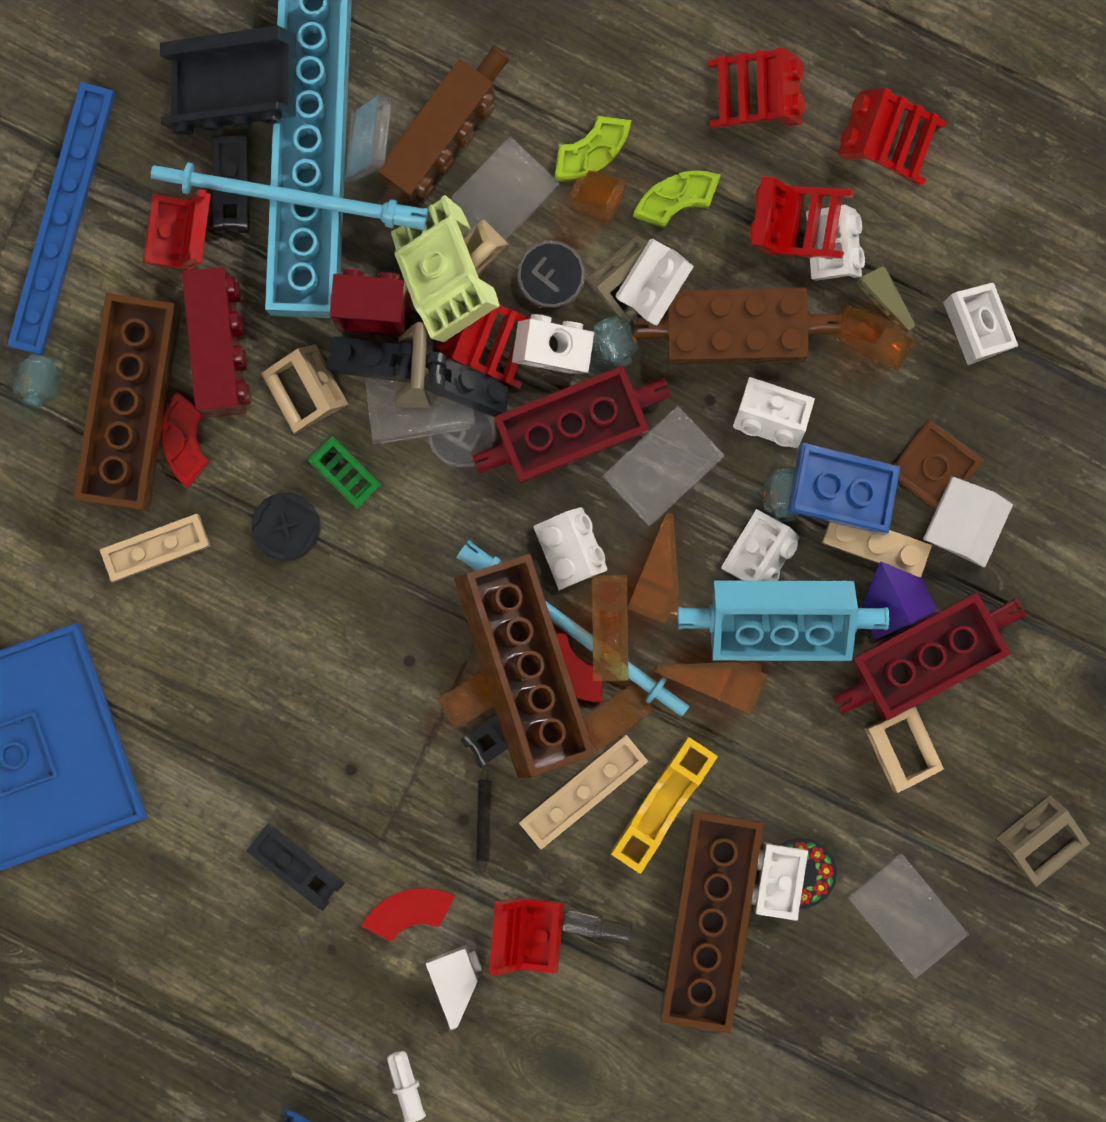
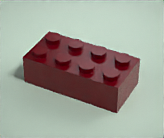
[182,267,251,418]

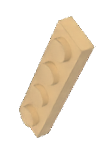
[519,735,648,850]

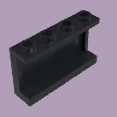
[160,25,296,135]

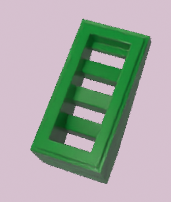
[306,435,381,509]

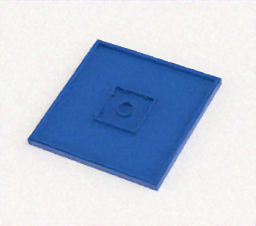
[0,623,148,871]

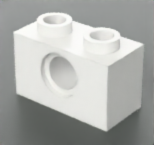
[512,314,594,375]

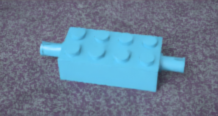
[678,581,889,661]

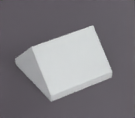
[943,283,1018,365]
[923,476,1013,567]

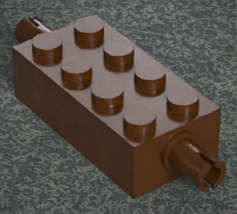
[375,47,510,225]
[633,288,842,365]

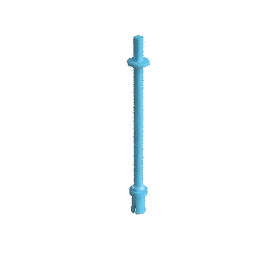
[151,162,428,231]
[456,540,689,717]

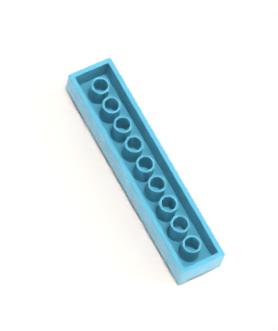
[265,0,352,318]

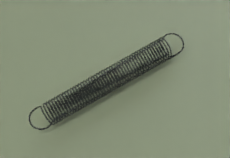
[476,769,491,873]

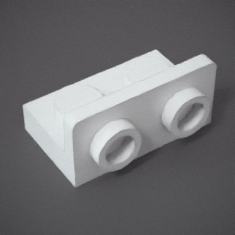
[806,205,865,281]
[616,239,694,326]
[733,377,815,448]
[721,509,799,581]
[751,842,808,921]

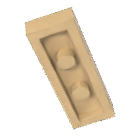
[100,514,211,582]
[821,522,932,578]

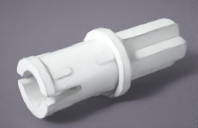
[387,1051,426,1122]

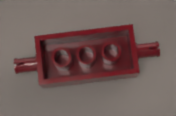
[471,365,672,485]
[832,592,1026,721]

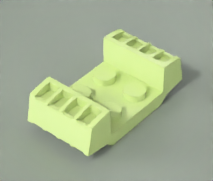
[391,196,499,342]

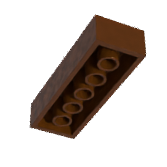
[73,293,181,512]
[454,554,595,778]
[659,810,764,1034]

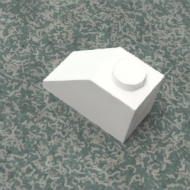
[426,945,482,1030]

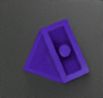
[861,561,937,640]

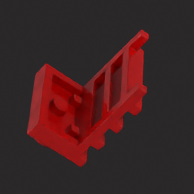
[708,47,805,129]
[837,88,946,185]
[749,176,854,260]
[142,189,211,271]
[435,304,531,389]
[489,897,564,976]

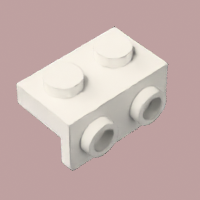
[533,507,607,590]

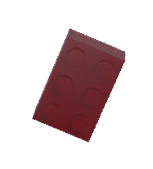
[329,269,411,337]

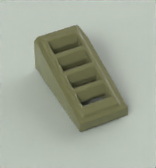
[856,266,915,335]

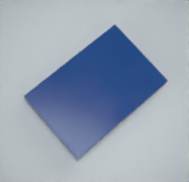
[787,443,900,535]

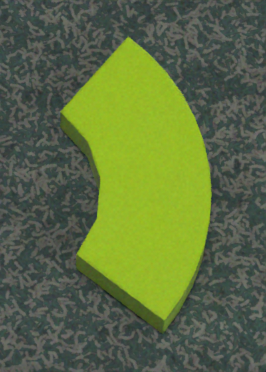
[555,116,631,181]
[633,171,721,229]

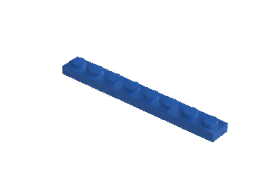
[7,82,116,356]

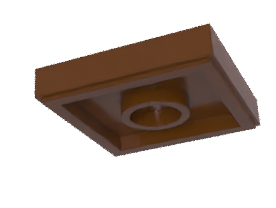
[894,419,984,511]

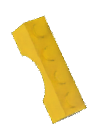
[610,736,718,874]

